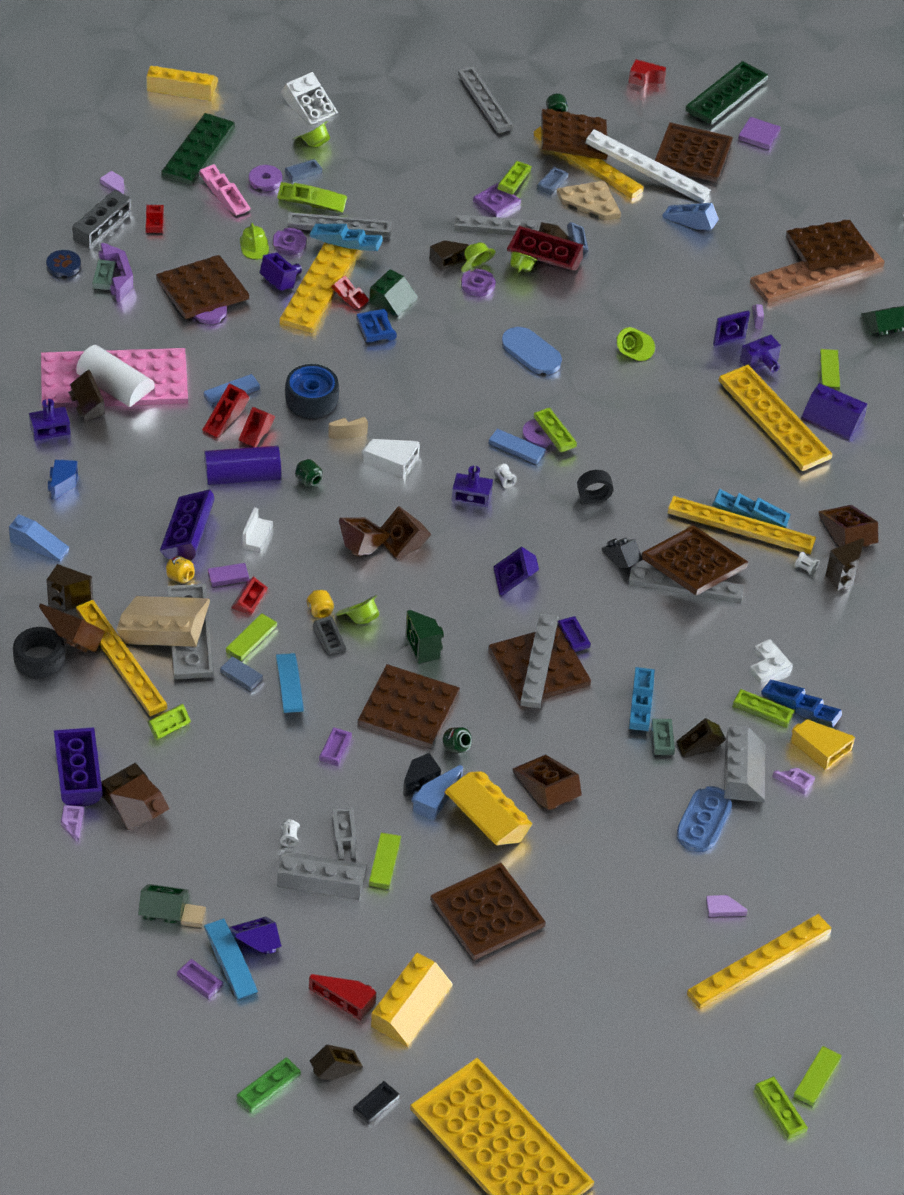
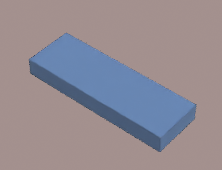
[204,374,260,407]
[488,429,546,465]

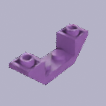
[98,243,133,302]

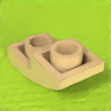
[328,417,368,439]

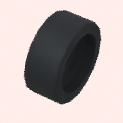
[577,469,614,504]

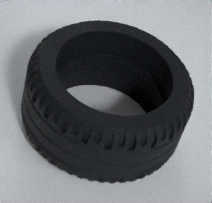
[13,627,66,678]

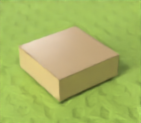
[181,904,206,928]

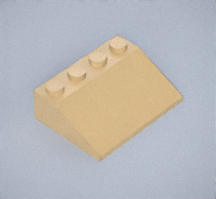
[116,596,210,647]

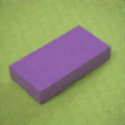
[208,563,249,587]
[319,727,352,766]
[177,959,223,1000]

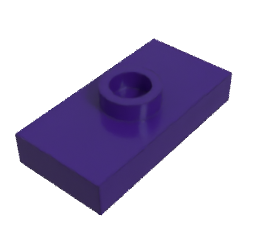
[557,616,591,652]

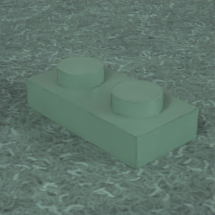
[92,260,116,290]
[651,719,675,755]

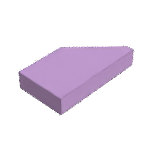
[100,171,124,194]
[752,304,764,329]
[772,768,815,794]
[61,805,85,841]
[706,895,747,917]

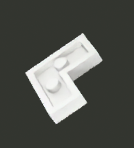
[749,639,793,684]

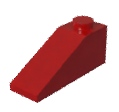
[202,383,250,438]
[309,974,377,1021]

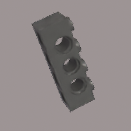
[72,190,131,248]

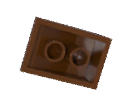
[819,505,878,547]
[39,603,105,653]
[512,754,582,810]

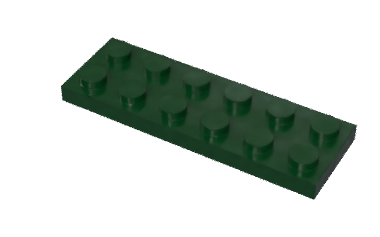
[685,61,768,125]
[161,113,235,186]

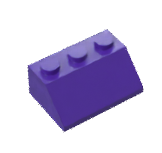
[801,383,868,440]

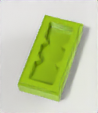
[147,704,191,740]

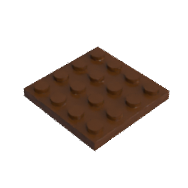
[541,109,608,160]
[655,122,733,182]
[786,220,874,270]
[156,255,249,319]
[642,525,748,596]
[488,625,591,706]
[357,664,460,749]
[430,862,546,960]

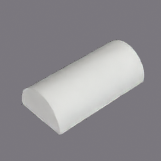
[76,345,155,407]

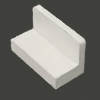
[242,507,273,553]

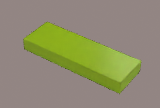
[497,161,532,195]
[820,349,840,391]
[534,407,577,452]
[226,613,277,661]
[732,689,795,728]
[369,833,401,889]
[793,1046,842,1107]
[755,1076,808,1140]

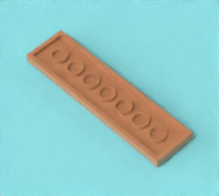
[750,241,885,304]

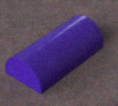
[204,446,282,485]
[160,489,215,561]
[54,727,102,807]

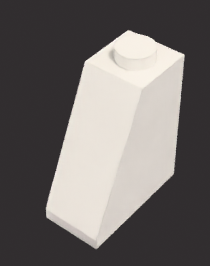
[362,439,420,478]

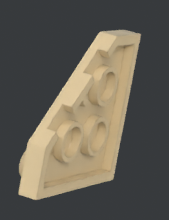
[557,181,621,221]

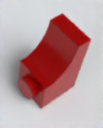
[629,59,666,87]
[239,406,275,447]

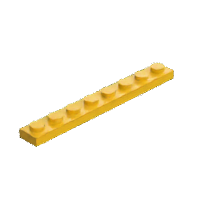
[534,126,644,199]
[668,496,816,555]
[76,600,167,717]
[687,914,831,1009]

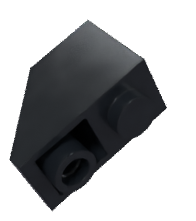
[601,538,643,568]
[403,753,441,796]

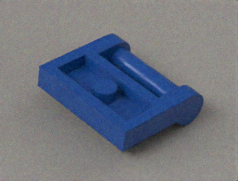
[356,309,397,343]

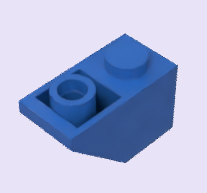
[48,460,78,500]

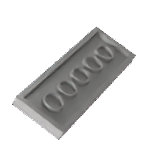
[167,584,214,679]

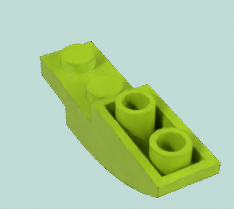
[277,182,347,213]

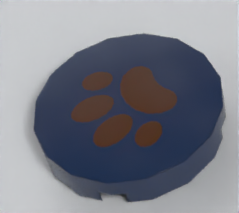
[46,250,81,277]

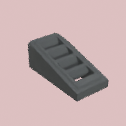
[312,616,346,655]

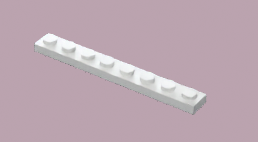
[586,129,711,203]

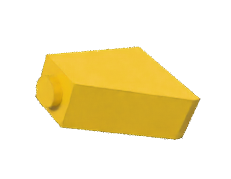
[791,719,855,770]

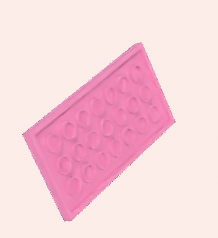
[41,348,188,408]

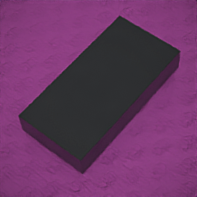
[353,1081,400,1125]

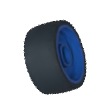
[285,364,339,419]

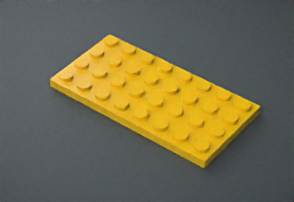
[410,1057,594,1195]

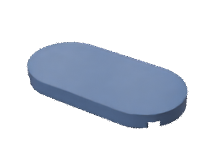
[502,327,562,375]
[677,786,732,852]

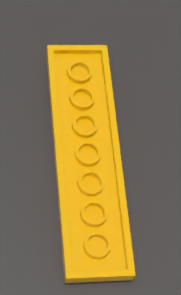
[279,243,360,333]
[719,365,832,471]

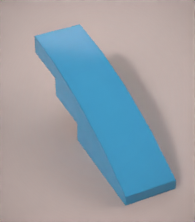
[310,224,383,251]
[712,489,791,528]
[276,653,304,713]
[629,667,655,731]
[204,919,258,1001]

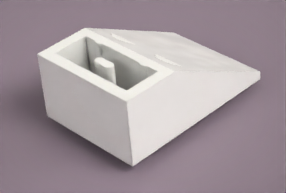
[281,72,338,126]

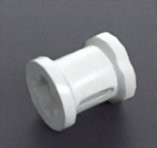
[494,464,517,488]
[795,552,820,575]
[280,820,300,847]

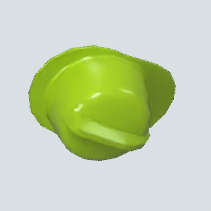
[293,121,330,147]
[240,223,269,260]
[461,242,496,272]
[510,252,537,274]
[616,327,655,361]
[335,595,379,624]

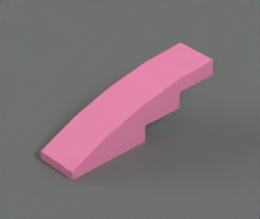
[199,164,251,216]

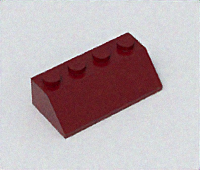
[507,226,583,271]

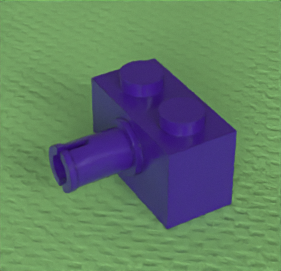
[259,253,302,291]
[739,335,781,373]
[29,399,71,441]
[452,465,493,508]

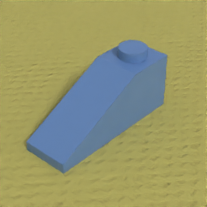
[662,203,719,230]
[9,514,69,562]
[411,765,463,821]

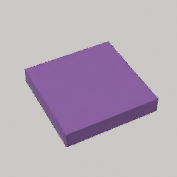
[738,117,781,150]
[473,183,521,217]

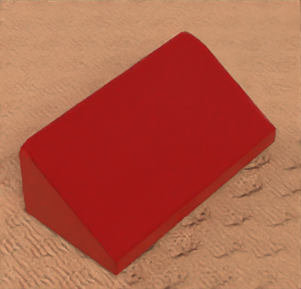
[231,576,268,615]

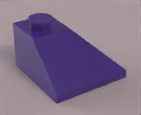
[713,310,750,346]
[493,546,539,596]
[229,916,282,954]

